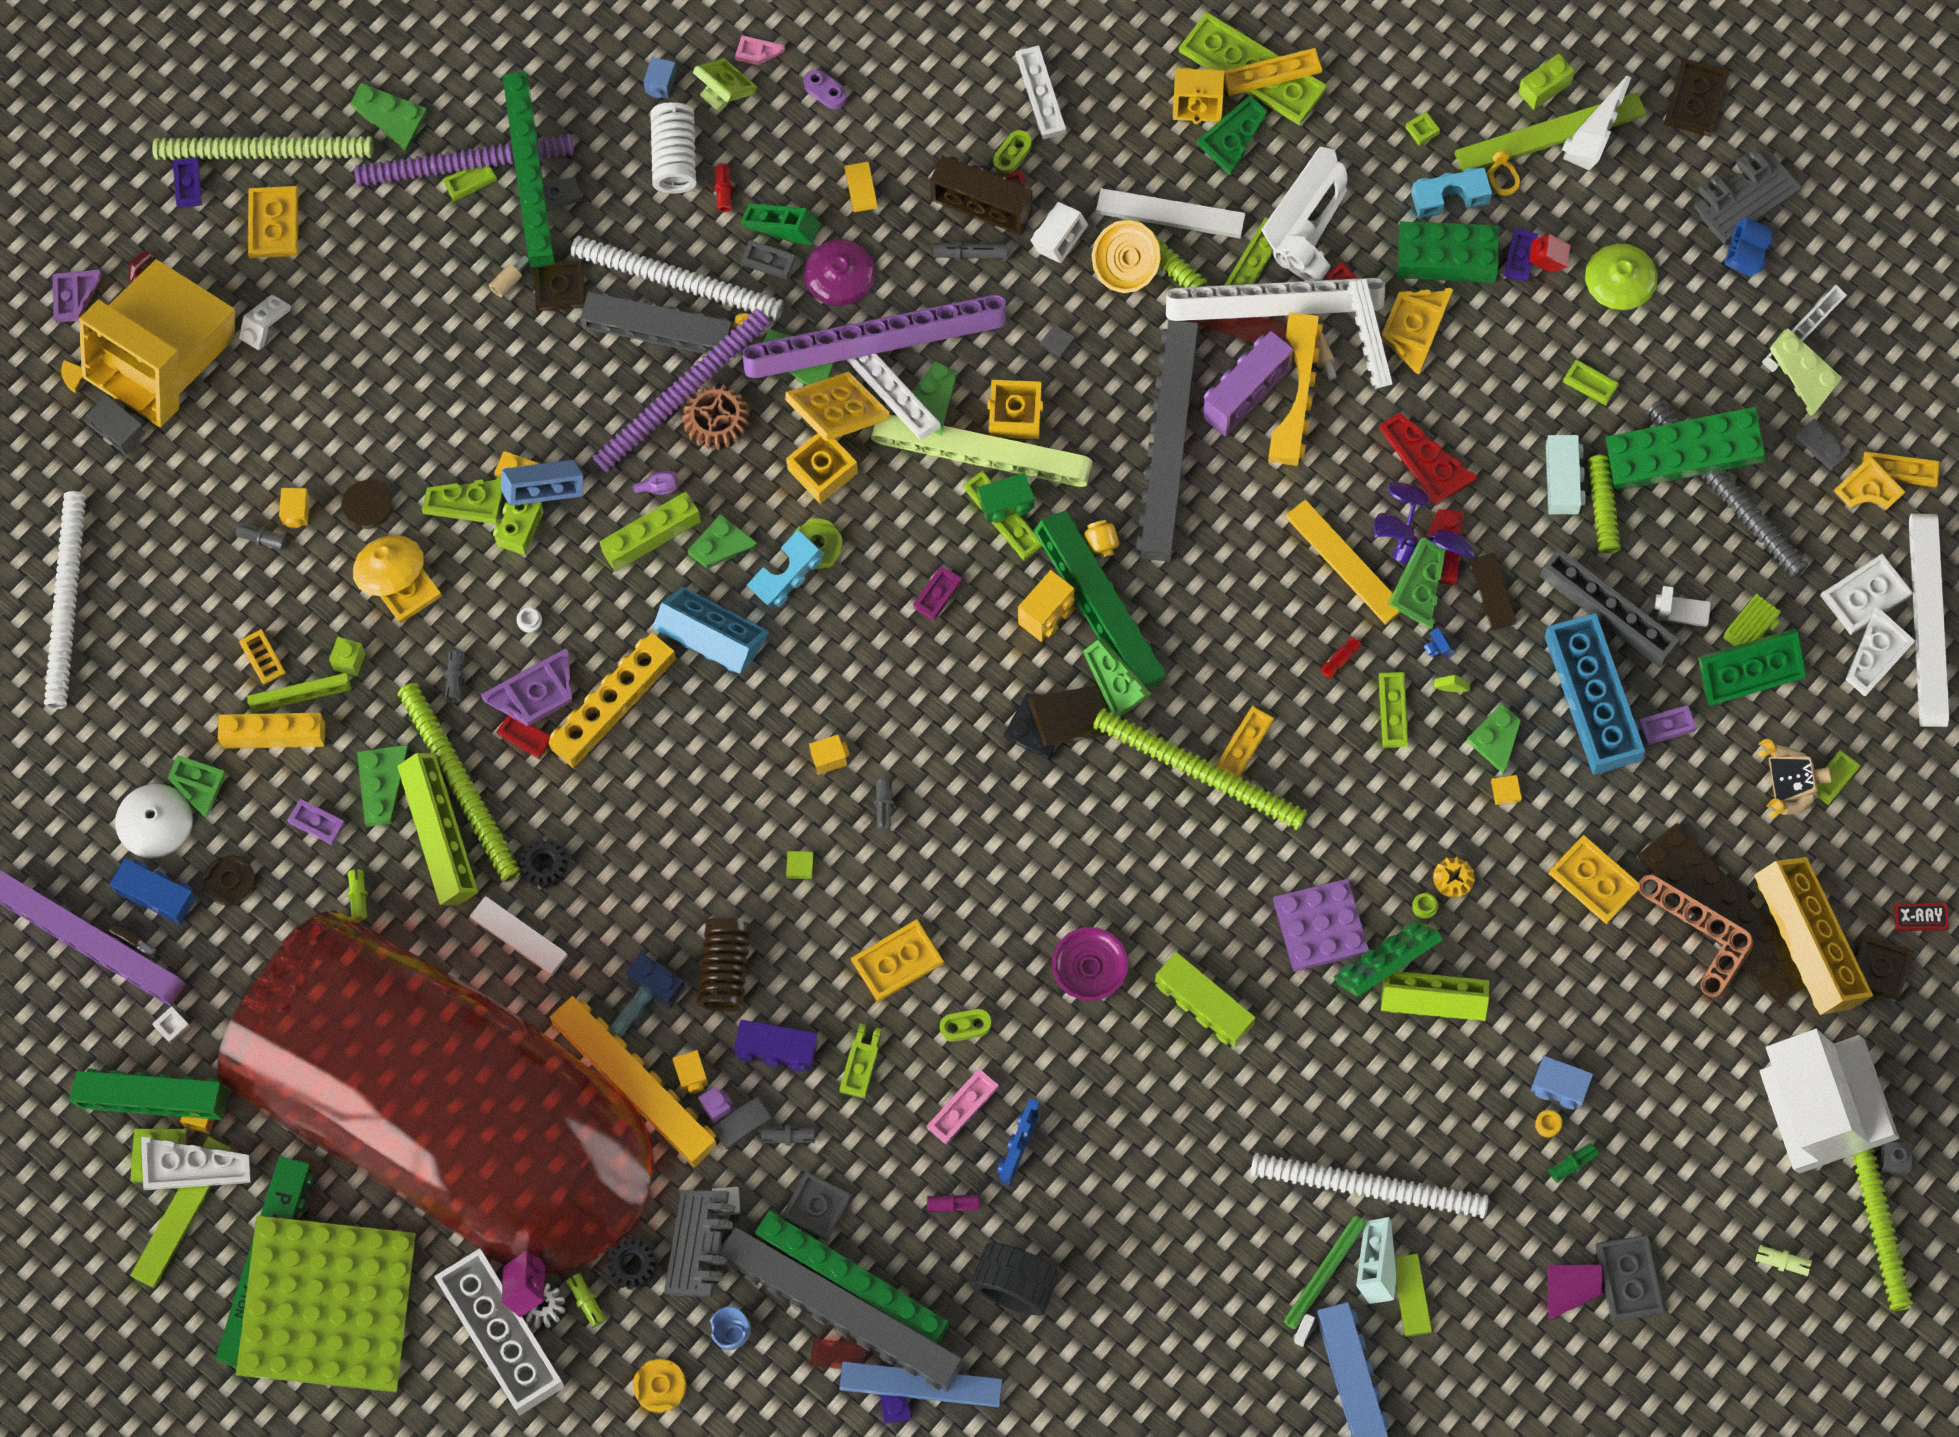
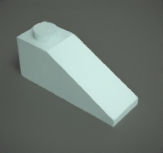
[1356,1217,1396,1304]

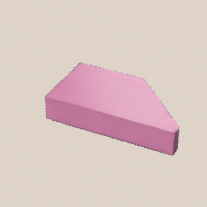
[735,35,785,65]

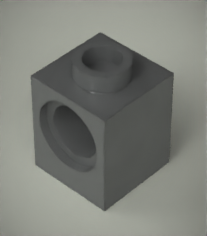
[1879,1142,1912,1177]

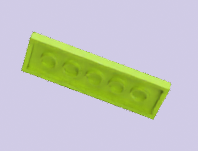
[1179,12,1327,126]

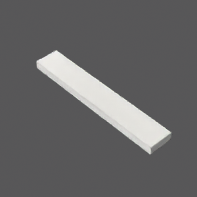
[1096,188,1245,239]
[847,354,941,441]

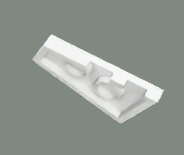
[1846,607,1915,696]

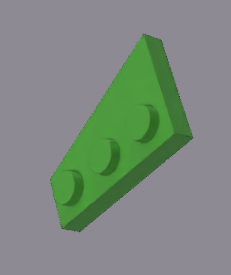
[912,361,957,436]

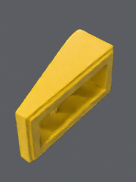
[239,629,286,685]

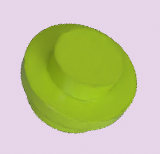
[1412,893,1438,919]

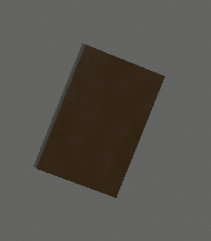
[1664,58,1730,137]
[1028,685,1109,747]

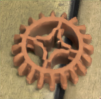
[682,384,750,451]

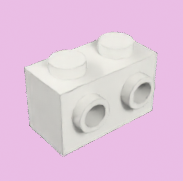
[1031,202,1088,263]

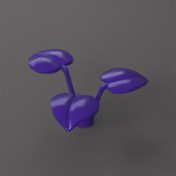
[1374,481,1474,564]

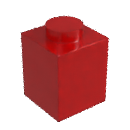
[1529,234,1571,273]

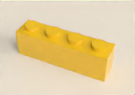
[218,713,325,749]

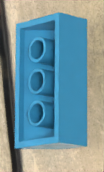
[652,586,769,674]

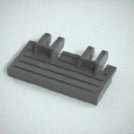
[1694,149,1802,245]
[664,1190,736,1297]

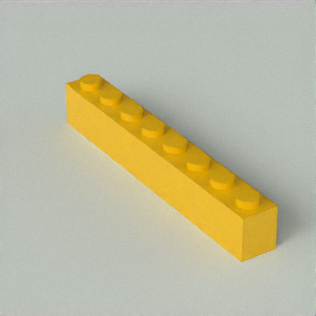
[550,996,717,1168]

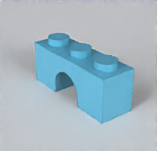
[1411,167,1492,219]
[747,530,825,609]

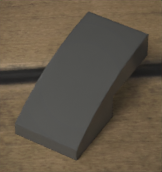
[712,1097,773,1149]

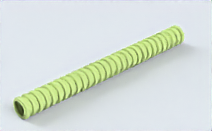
[152,136,374,160]

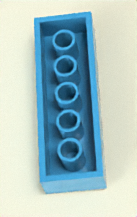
[1545,613,1645,775]

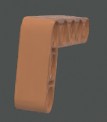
[1638,875,1754,998]

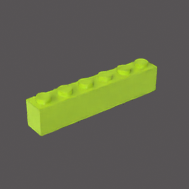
[397,753,478,906]

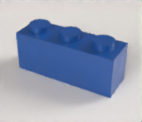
[109,859,196,925]

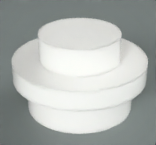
[517,608,542,632]

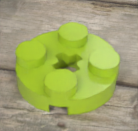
[794,519,843,569]

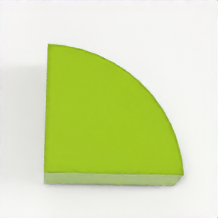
[1434,674,1470,692]

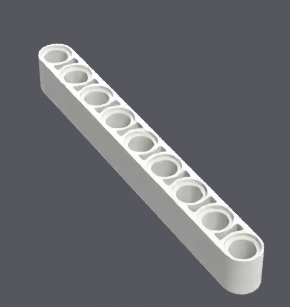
[1166,278,1385,321]
[1909,514,1949,727]

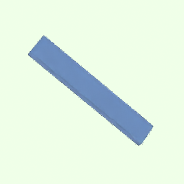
[839,1362,1002,1407]

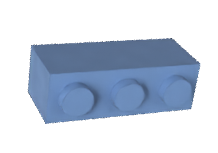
[501,460,583,506]

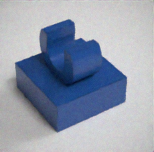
[1424,628,1456,658]

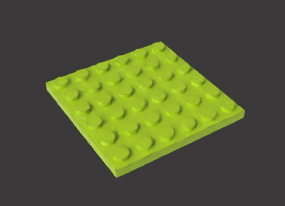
[236,1216,416,1392]

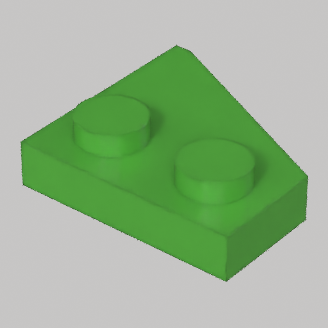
[687,515,757,569]

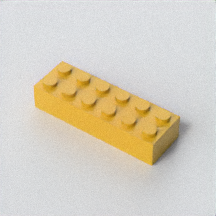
[1754,857,1873,1015]

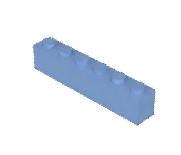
[1316,1302,1389,1437]

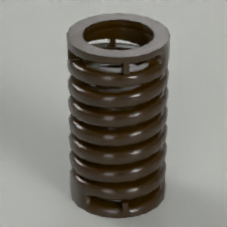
[696,918,752,1012]

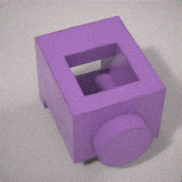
[698,1086,735,1126]

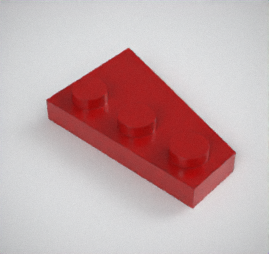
[1425,509,1464,585]

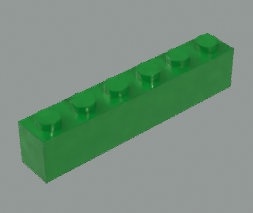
[69,1068,230,1120]

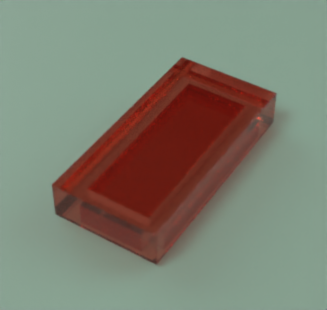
[810,1338,866,1370]

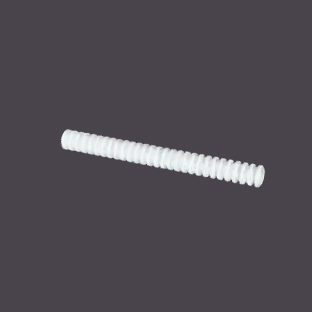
[571,235,784,321]
[44,491,86,709]
[1251,1153,1489,1218]

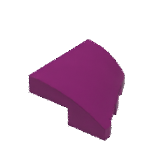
[1547,1265,1602,1320]

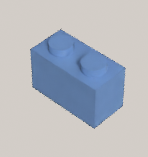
[1530,1056,1593,1109]

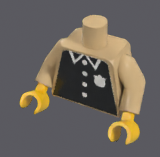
[1758,739,1832,818]

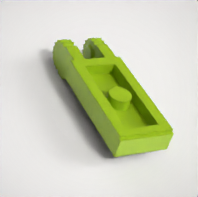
[839,1024,882,1099]

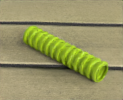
[1134,220,1207,288]
[1588,455,1621,554]

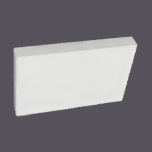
[1820,554,1913,635]

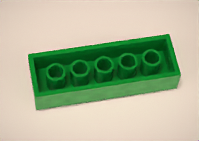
[1605,407,1766,491]

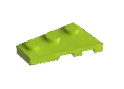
[422,477,503,524]

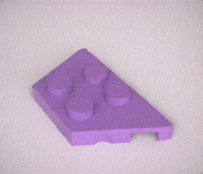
[481,648,572,726]

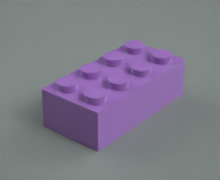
[1203,331,1293,437]

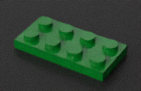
[1698,629,1806,706]
[1333,920,1443,997]

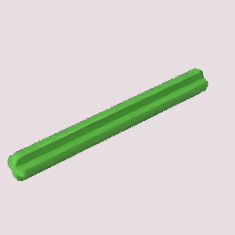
[1284,1216,1366,1329]

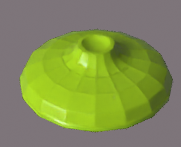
[1585,243,1658,310]

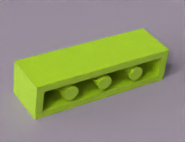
[599,491,701,572]
[1155,952,1256,1047]
[1381,971,1489,1021]

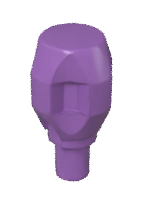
[633,470,679,495]

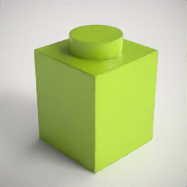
[329,637,366,676]

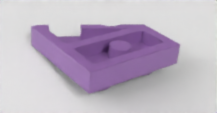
[53,270,102,323]

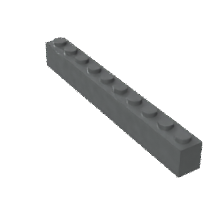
[1136,320,1198,562]
[719,1227,963,1392]

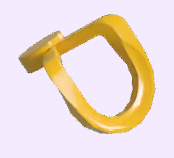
[1486,151,1520,196]

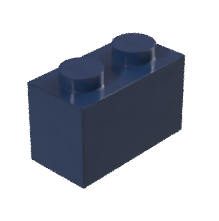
[626,952,685,1009]

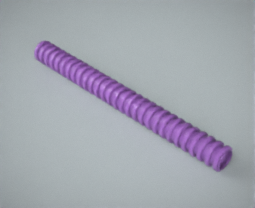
[354,134,574,187]
[592,309,770,472]

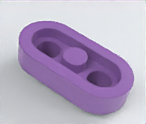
[803,70,847,109]

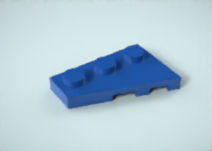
[997,1098,1040,1186]

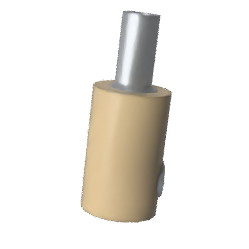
[489,256,529,298]
[1315,333,1337,381]

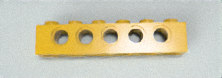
[548,632,676,769]

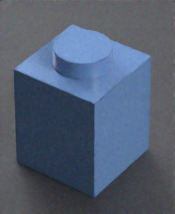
[643,57,677,98]

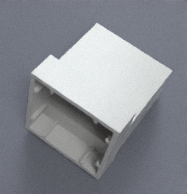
[1759,1029,1899,1174]

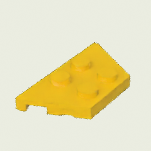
[1381,288,1453,375]

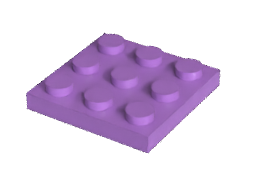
[1273,879,1369,972]

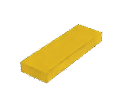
[1862,452,1940,487]
[1215,706,1274,778]

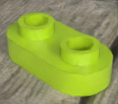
[993,130,1031,175]
[940,1009,991,1042]

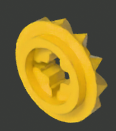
[1433,857,1475,898]

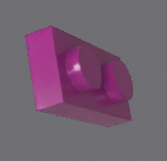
[913,566,962,621]

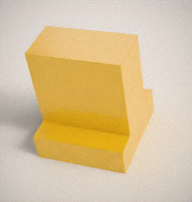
[79,259,235,428]

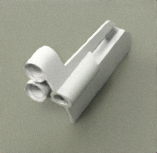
[1261,147,1347,281]

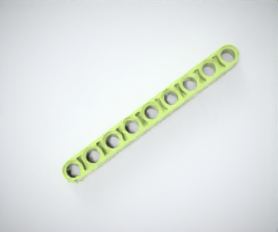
[871,414,1093,487]

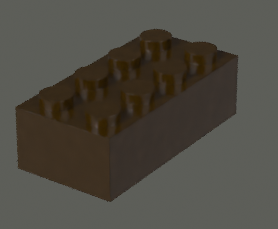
[930,155,1033,236]

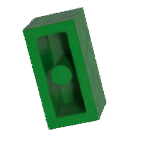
[977,472,1035,523]

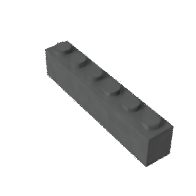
[580,292,733,354]
[1540,548,1680,668]

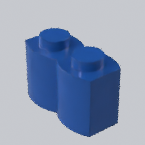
[1725,217,1773,277]

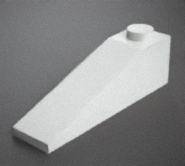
[1562,76,1631,170]

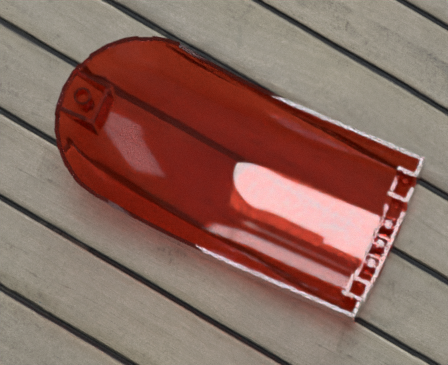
[217,910,654,1273]

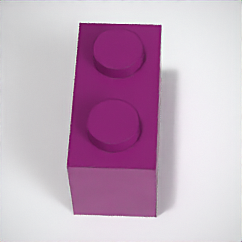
[502,1251,545,1317]

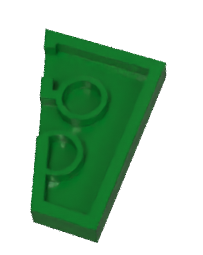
[1197,95,1267,176]

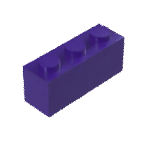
[734,1019,818,1072]

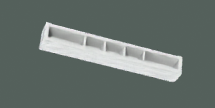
[1347,279,1392,389]
[1762,285,1847,372]

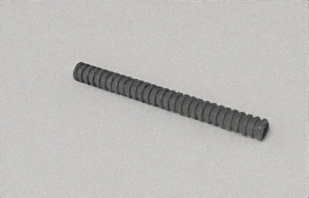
[1646,400,1808,578]

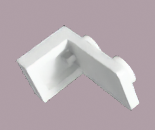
[239,295,291,350]
[1654,586,1710,627]

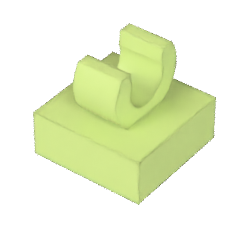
[700,86,728,112]

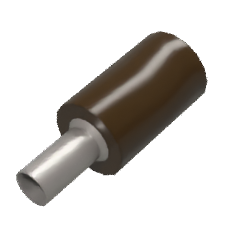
[108,921,157,958]

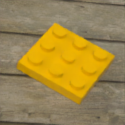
[785,371,889,441]

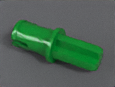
[1548,1143,1599,1183]

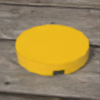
[633,1358,687,1413]

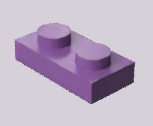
[1638,705,1696,746]
[287,799,346,846]

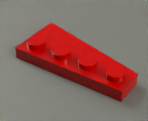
[1379,413,1478,506]

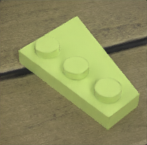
[1770,329,1842,416]

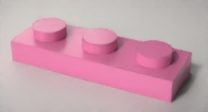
[927,1069,999,1145]

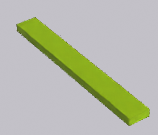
[1455,92,1646,172]

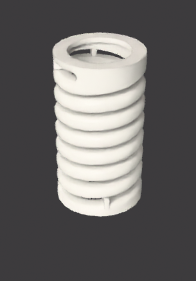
[650,102,696,194]

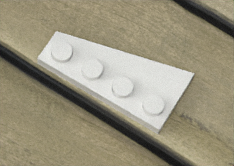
[141,1136,251,1190]

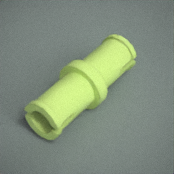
[1756,1245,1812,1276]

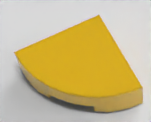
[61,360,84,393]

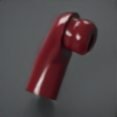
[128,250,152,283]

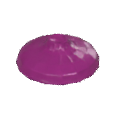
[803,239,876,306]
[1052,927,1128,1001]

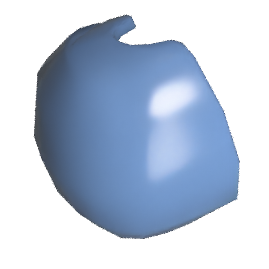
[710,1306,751,1350]

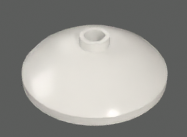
[115,784,193,858]

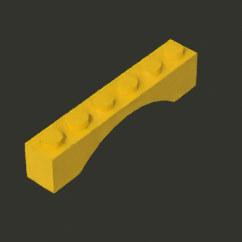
[1268,312,1323,466]

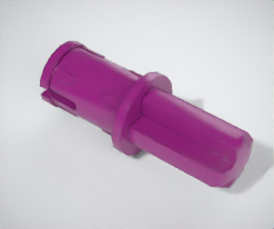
[927,1193,980,1214]

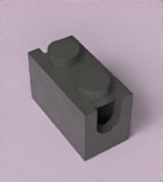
[85,395,146,455]

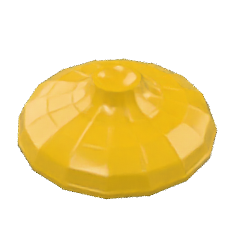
[1092,220,1161,293]
[353,535,424,596]

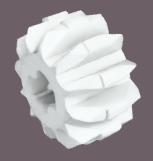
[524,1283,565,1329]

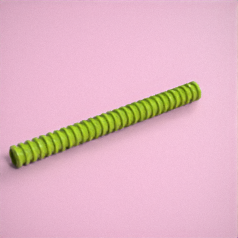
[398,683,522,882]
[1093,708,1307,830]
[1852,1148,1914,1311]

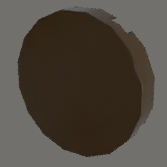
[342,480,393,529]
[204,855,256,906]

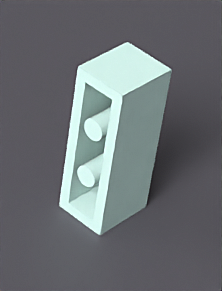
[1546,435,1585,514]

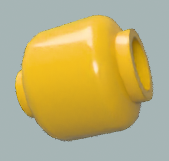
[1083,520,1120,559]

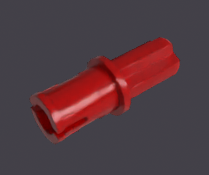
[714,163,733,212]

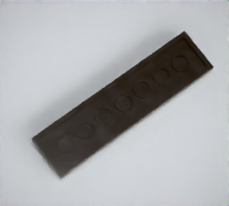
[1638,823,1806,1009]

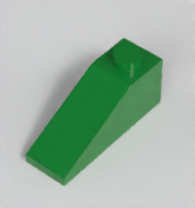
[740,203,821,245]

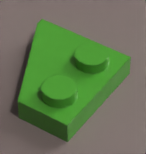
[1467,704,1521,774]
[168,755,226,818]

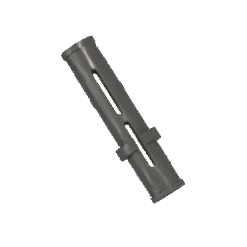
[933,241,1007,261]

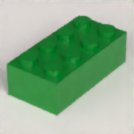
[1397,221,1499,283]

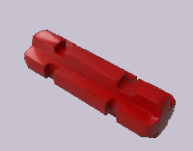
[1320,637,1361,679]

